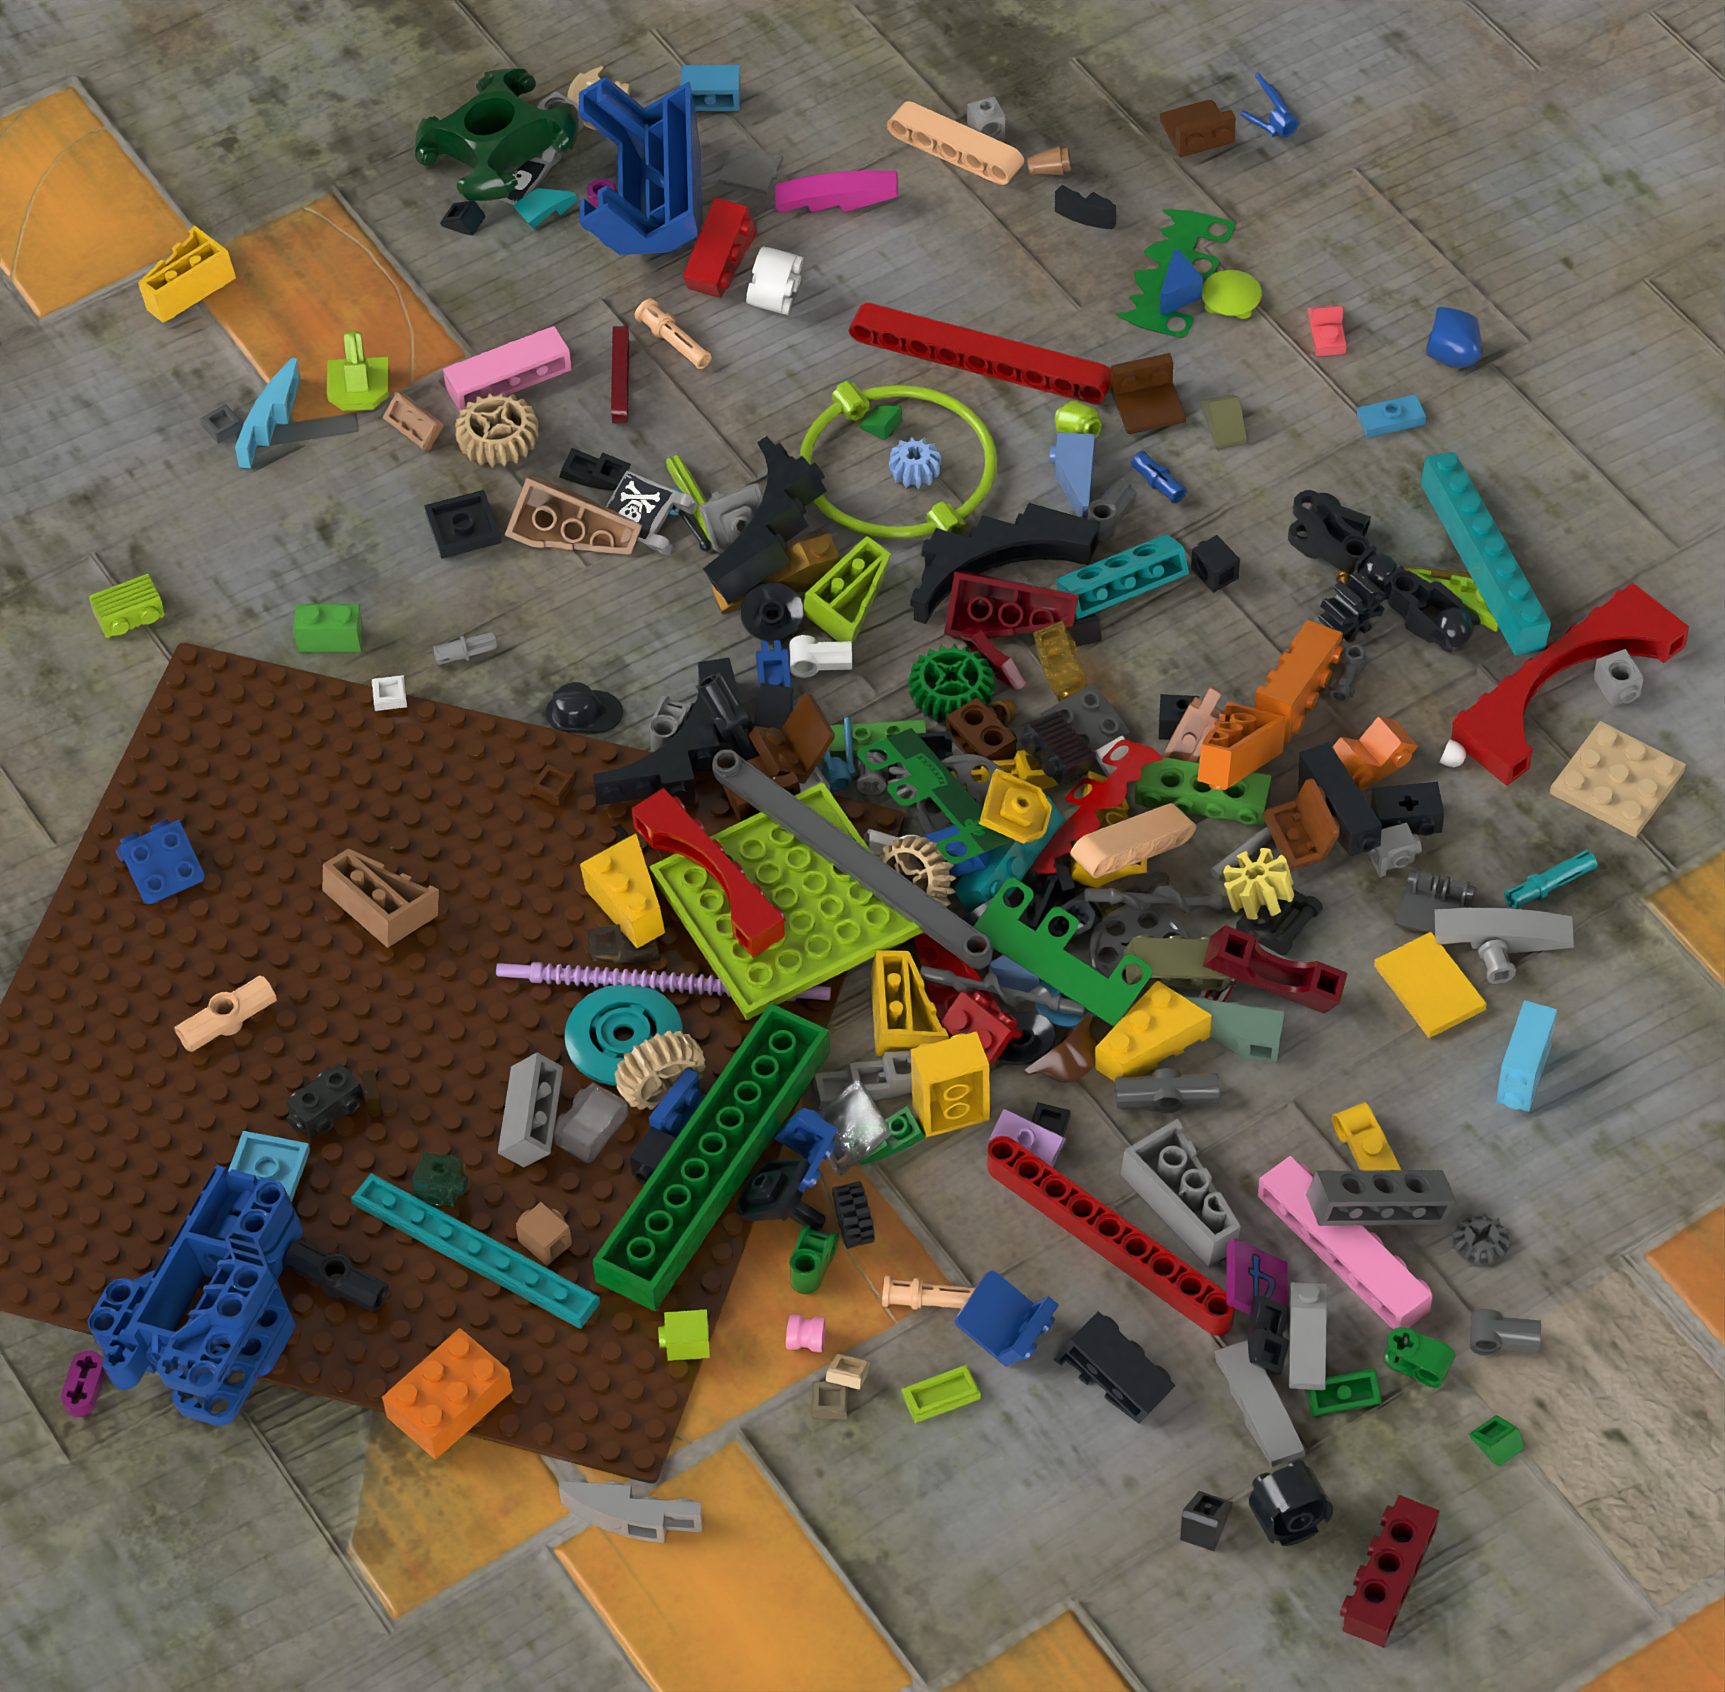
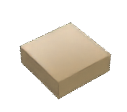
[826,1354,870,1390]

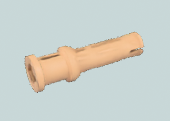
[635,298,712,370]
[882,1275,975,1310]

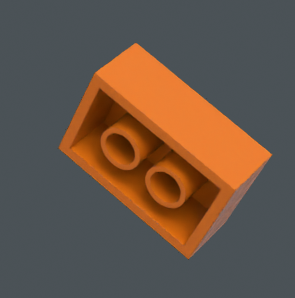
[382,1328,513,1460]

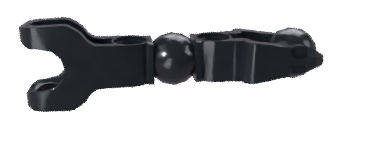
[1288,490,1481,652]

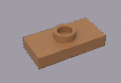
[383,392,444,451]

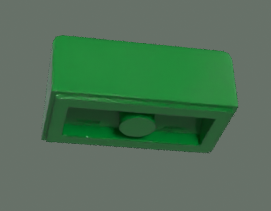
[1304,1368,1382,1416]

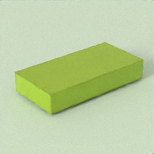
[901,1364,981,1423]

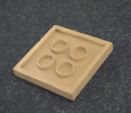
[1550,721,1686,838]

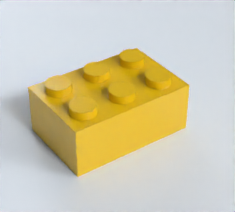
[911,1031,990,1138]

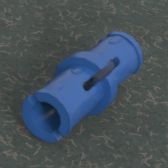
[1131,451,1187,504]

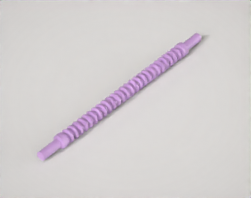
[496,962,831,1002]

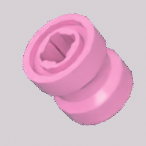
[786,1314,826,1353]

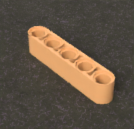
[887,101,1024,185]
[1070,803,1197,878]

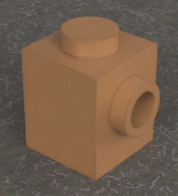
[515,1202,572,1266]

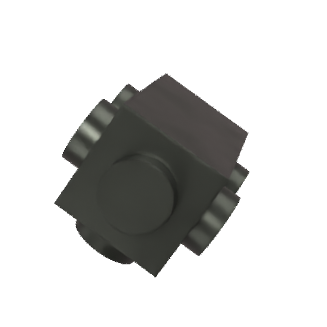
[286,1062,364,1141]

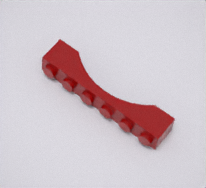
[631,788,786,958]

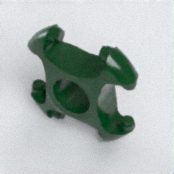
[415,68,579,201]

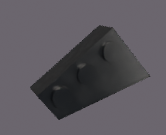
[1053,1311,1176,1424]

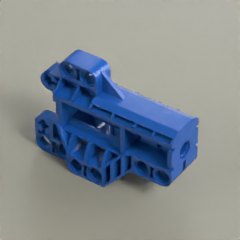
[88,1165,303,1426]

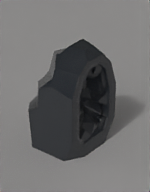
[1048,891,1103,940]

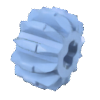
[889,437,941,490]

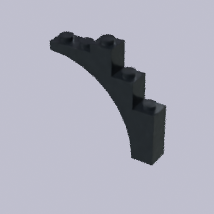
[703,436,827,605]
[910,503,1100,624]
[593,657,742,806]

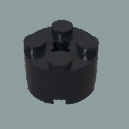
[1249,1460,1333,1546]

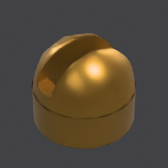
[990,699,1017,726]

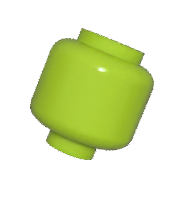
[1054,400,1102,439]

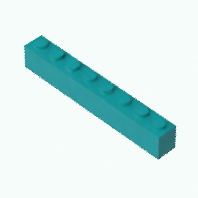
[1420,452,1551,656]

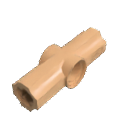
[175,976,277,1052]

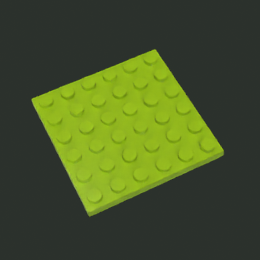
[649,782,923,1020]

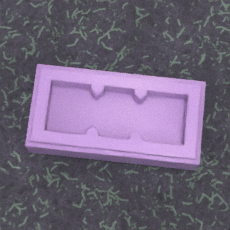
[989,1109,1066,1167]

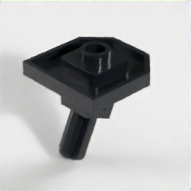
[735,1158,826,1231]

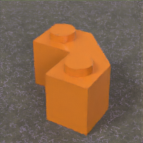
[1332,716,1418,790]

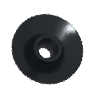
[740,582,804,641]
[998,1012,1056,1065]

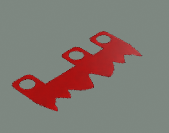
[1028,740,1164,874]

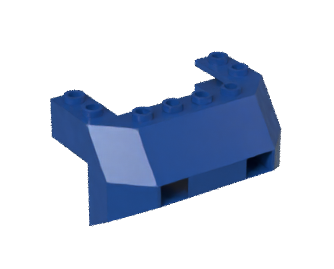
[578,76,703,255]

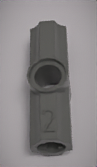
[1115,1068,1220,1113]

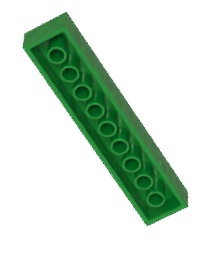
[593,1003,830,1311]

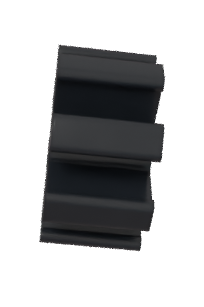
[1318,572,1387,643]

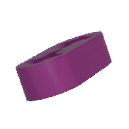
[61,1351,105,1417]

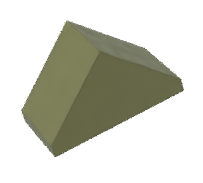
[1200,394,1247,450]

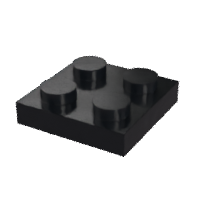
[424,490,502,559]

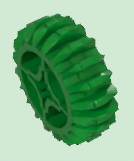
[908,643,995,722]

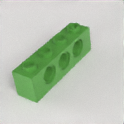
[1135,757,1272,826]

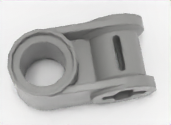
[649,695,695,752]

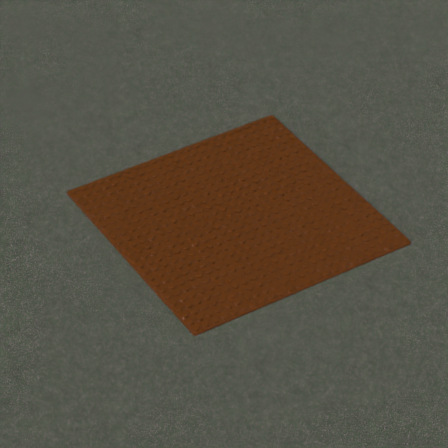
[0,643,905,1484]

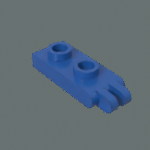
[756,640,793,713]

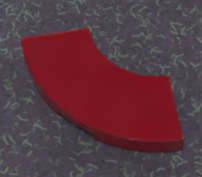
[959,627,1027,690]

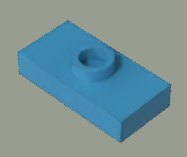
[1357,394,1426,438]

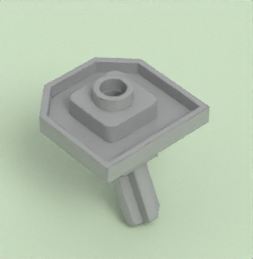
[699,483,762,553]

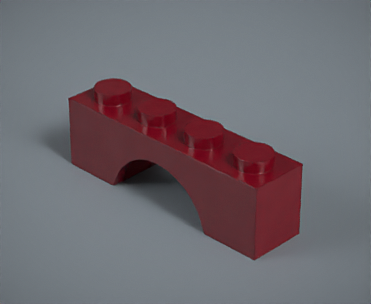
[1203,925,1348,1014]

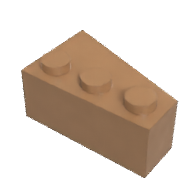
[322,848,439,948]

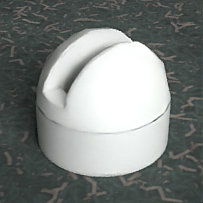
[1439,739,1466,768]

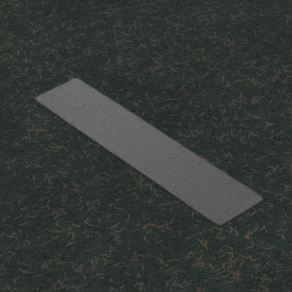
[236,413,359,448]

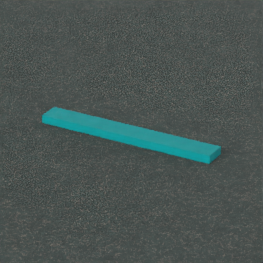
[351,1173,600,1329]

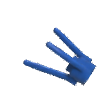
[1241,73,1299,138]

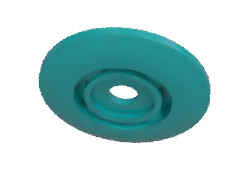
[565,984,683,1086]

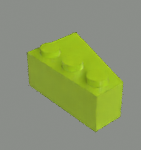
[803,536,891,646]

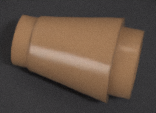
[1027,146,1072,175]

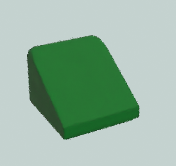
[859,405,902,440]
[1469,1415,1524,1466]

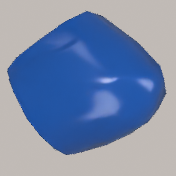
[1426,307,1482,368]

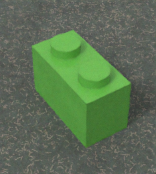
[293,604,363,652]

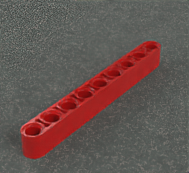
[848,303,1111,404]
[987,1136,1234,1336]

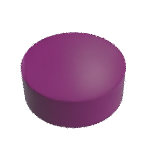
[587,179,617,207]

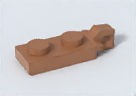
[1162,685,1222,763]

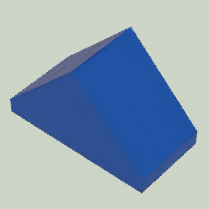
[1160,250,1203,315]

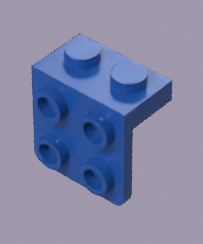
[116,819,204,905]
[774,1107,838,1194]
[955,1271,1059,1367]

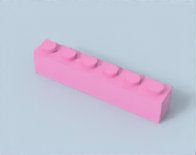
[1258,1156,1433,1330]

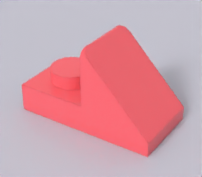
[1307,305,1346,357]

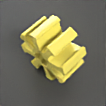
[1223,848,1294,919]

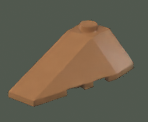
[505,474,643,555]

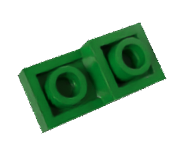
[849,1106,926,1165]

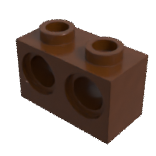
[946,697,1018,770]

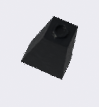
[1298,742,1382,856]

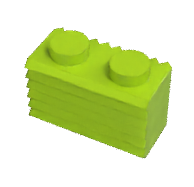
[89,573,165,638]

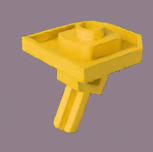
[979,768,1052,844]

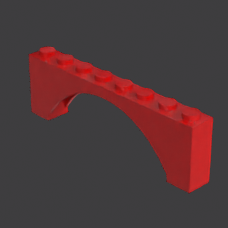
[1451,582,1689,786]

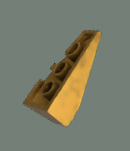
[712,531,840,614]

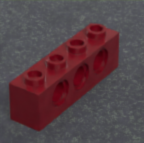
[1340,1495,1440,1648]

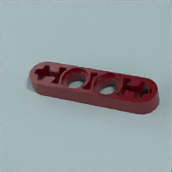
[611,326,629,423]

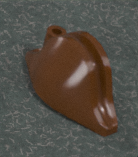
[1022,1013,1099,1083]

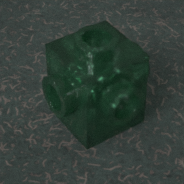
[412,1151,468,1208]

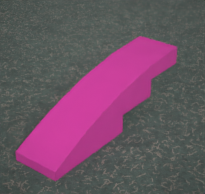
[775,170,898,213]

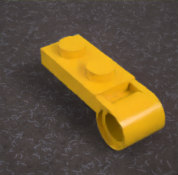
[1332,1102,1401,1171]

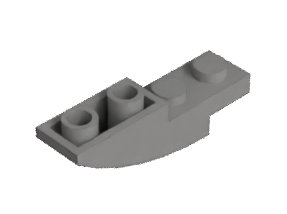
[559,1479,704,1543]

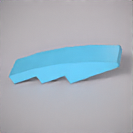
[235,358,301,469]

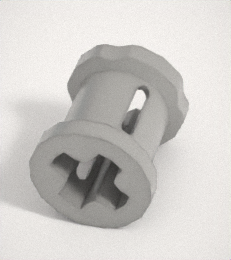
[857,752,886,795]
[1478,939,1516,984]

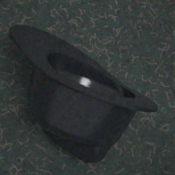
[545,682,623,733]

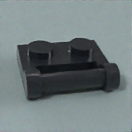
[1236,889,1323,955]

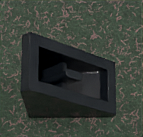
[1180,1491,1233,1552]

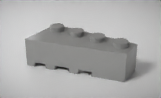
[1120,1119,1241,1267]

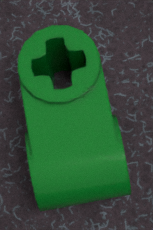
[789,1224,839,1294]
[1384,1327,1456,1388]

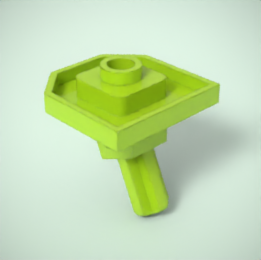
[327,331,389,411]

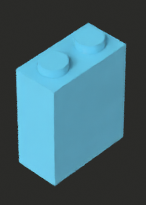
[1496,1000,1557,1112]

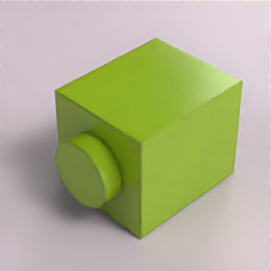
[658,1309,710,1361]

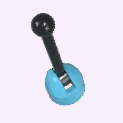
[669,488,712,551]

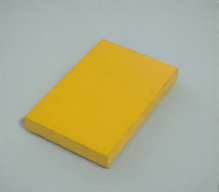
[1374,932,1487,1039]

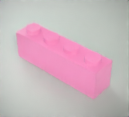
[443,326,572,412]

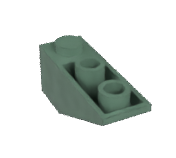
[1184,996,1285,1064]

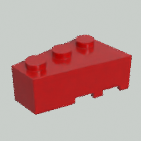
[683,197,757,298]

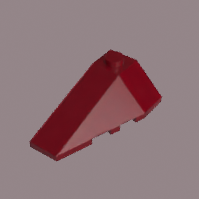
[944,571,1079,639]

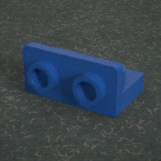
[649,1068,706,1138]

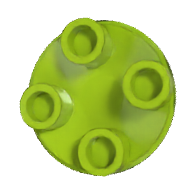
[1201,270,1262,319]

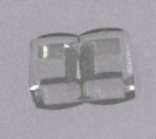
[554,1082,628,1163]

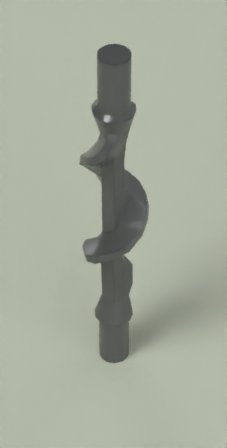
[1084,885,1244,914]
[920,965,1086,1016]

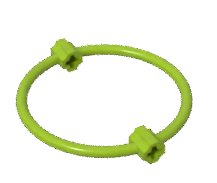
[799,381,997,539]

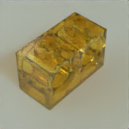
[1033,621,1088,702]

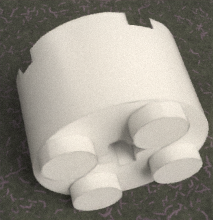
[746,246,804,315]

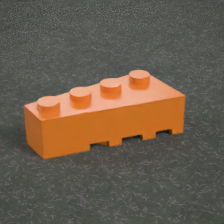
[1255,619,1345,744]
[1197,702,1287,790]

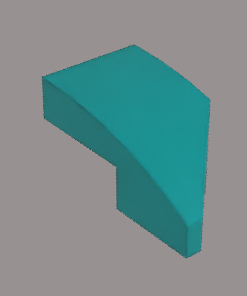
[513,188,579,229]

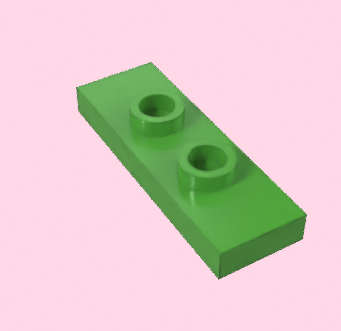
[830,720,926,758]

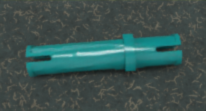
[1504,850,1597,909]

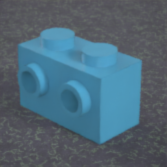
[680,65,741,111]

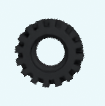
[832,1181,875,1249]

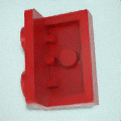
[940,991,1023,1065]

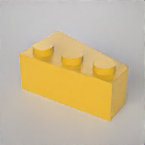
[138,225,236,323]
[580,833,665,948]
[870,950,949,1057]
[1095,980,1212,1082]

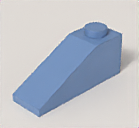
[1049,432,1095,519]

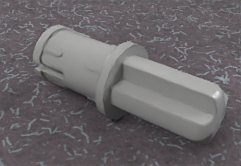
[432,632,497,666]

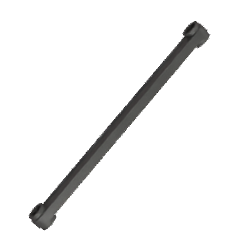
[712,749,993,969]

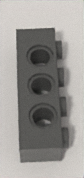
[1306,1170,1456,1226]

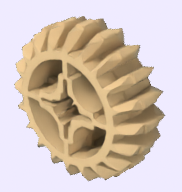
[455,392,539,468]
[878,836,956,907]
[614,1031,706,1110]

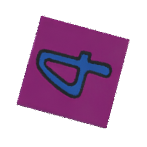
[1226,1238,1288,1325]

